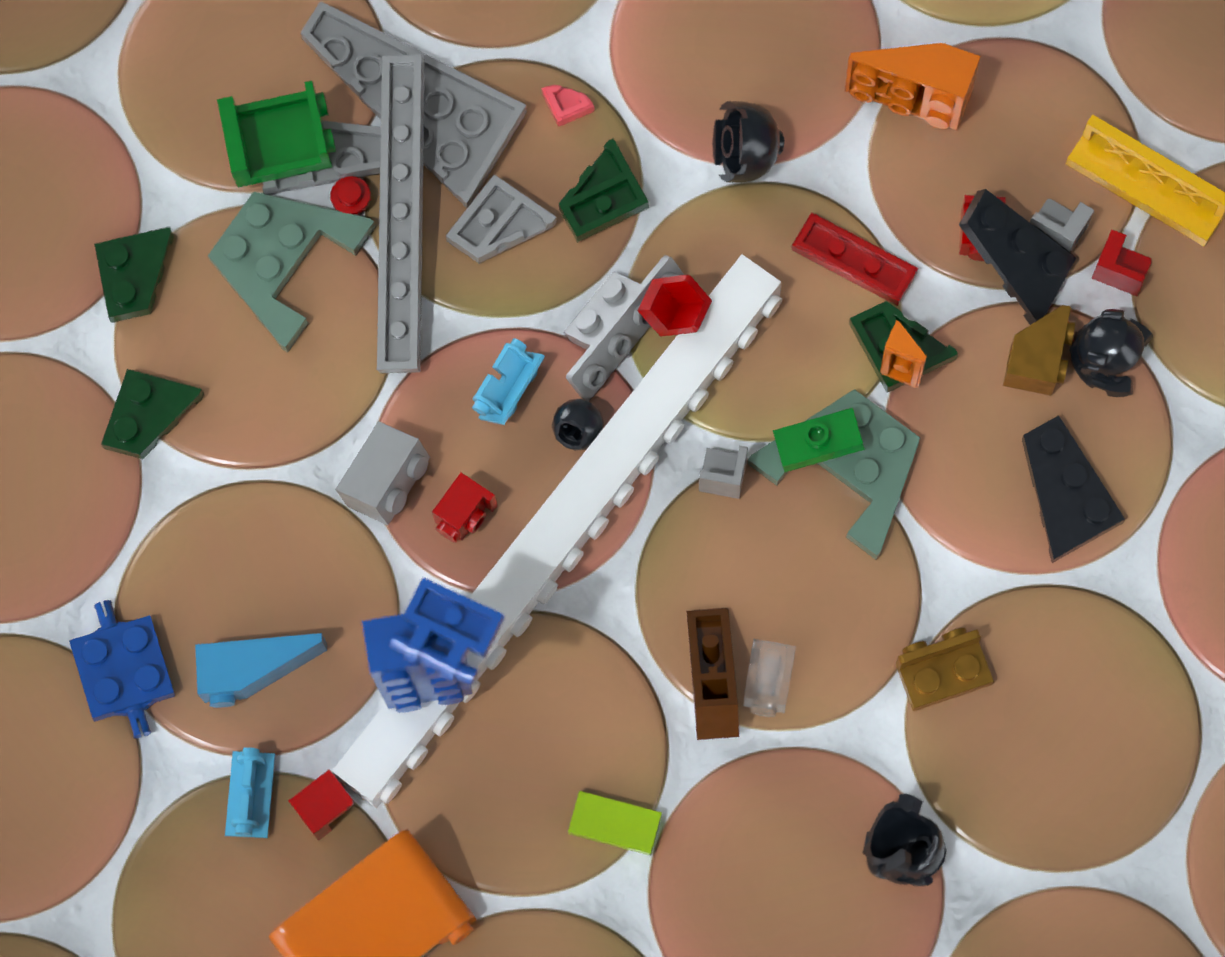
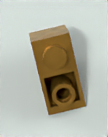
[1003,305,1076,396]

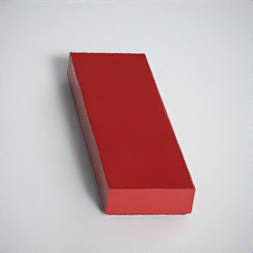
[791,212,918,306]

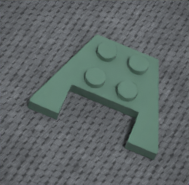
[208,192,376,352]
[748,389,920,560]

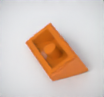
[880,320,927,388]

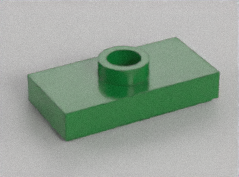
[773,407,865,472]

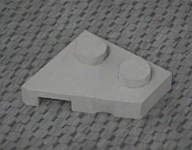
[446,175,557,263]

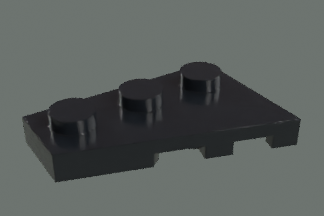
[959,189,1076,325]
[1022,415,1125,563]

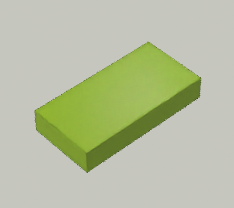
[568,791,662,856]

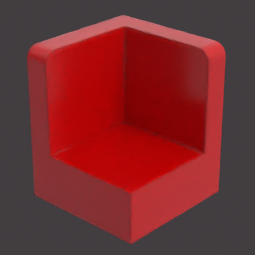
[1091,229,1152,296]
[637,275,712,337]
[288,769,354,841]

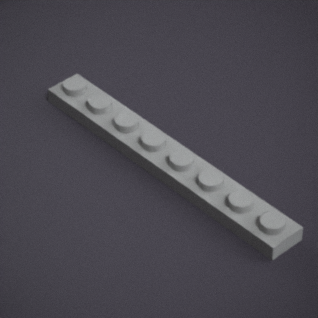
[377,54,425,373]

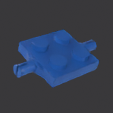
[69,600,175,739]

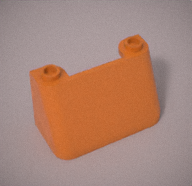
[269,829,477,957]

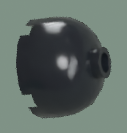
[712,101,784,183]

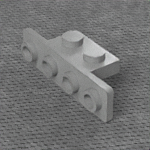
[564,255,684,401]

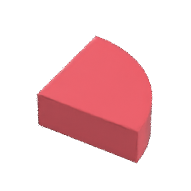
[542,85,595,127]

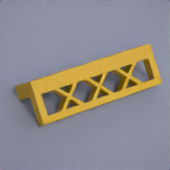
[1066,114,1225,247]

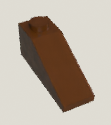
[687,608,739,740]

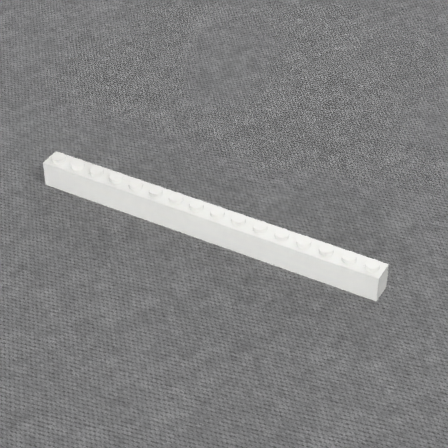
[332,254,782,809]

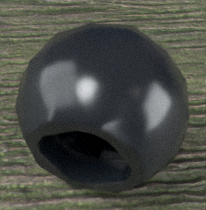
[552,399,604,451]

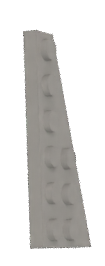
[301,1,527,208]

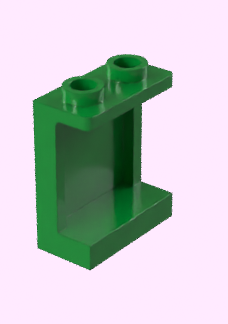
[217,80,336,188]

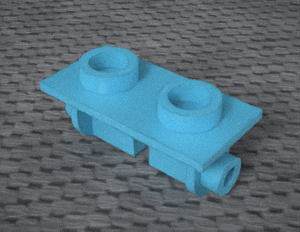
[472,338,545,425]
[225,748,275,838]

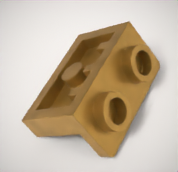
[896,627,994,712]

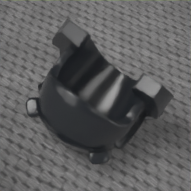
[1069,309,1153,397]
[863,794,947,887]

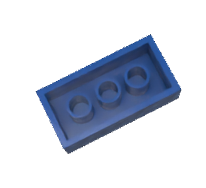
[362,614,473,713]

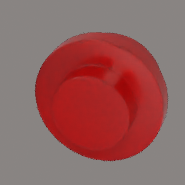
[330,176,371,215]

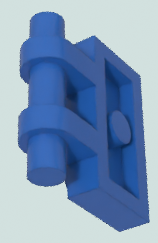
[389,577,505,686]

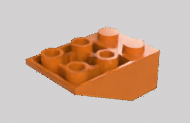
[845,43,981,130]

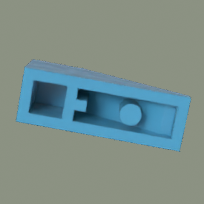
[195,633,327,708]

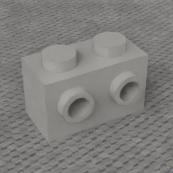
[335,421,430,525]

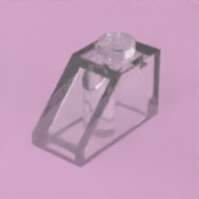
[743,639,796,717]

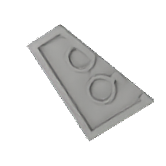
[262,121,381,195]

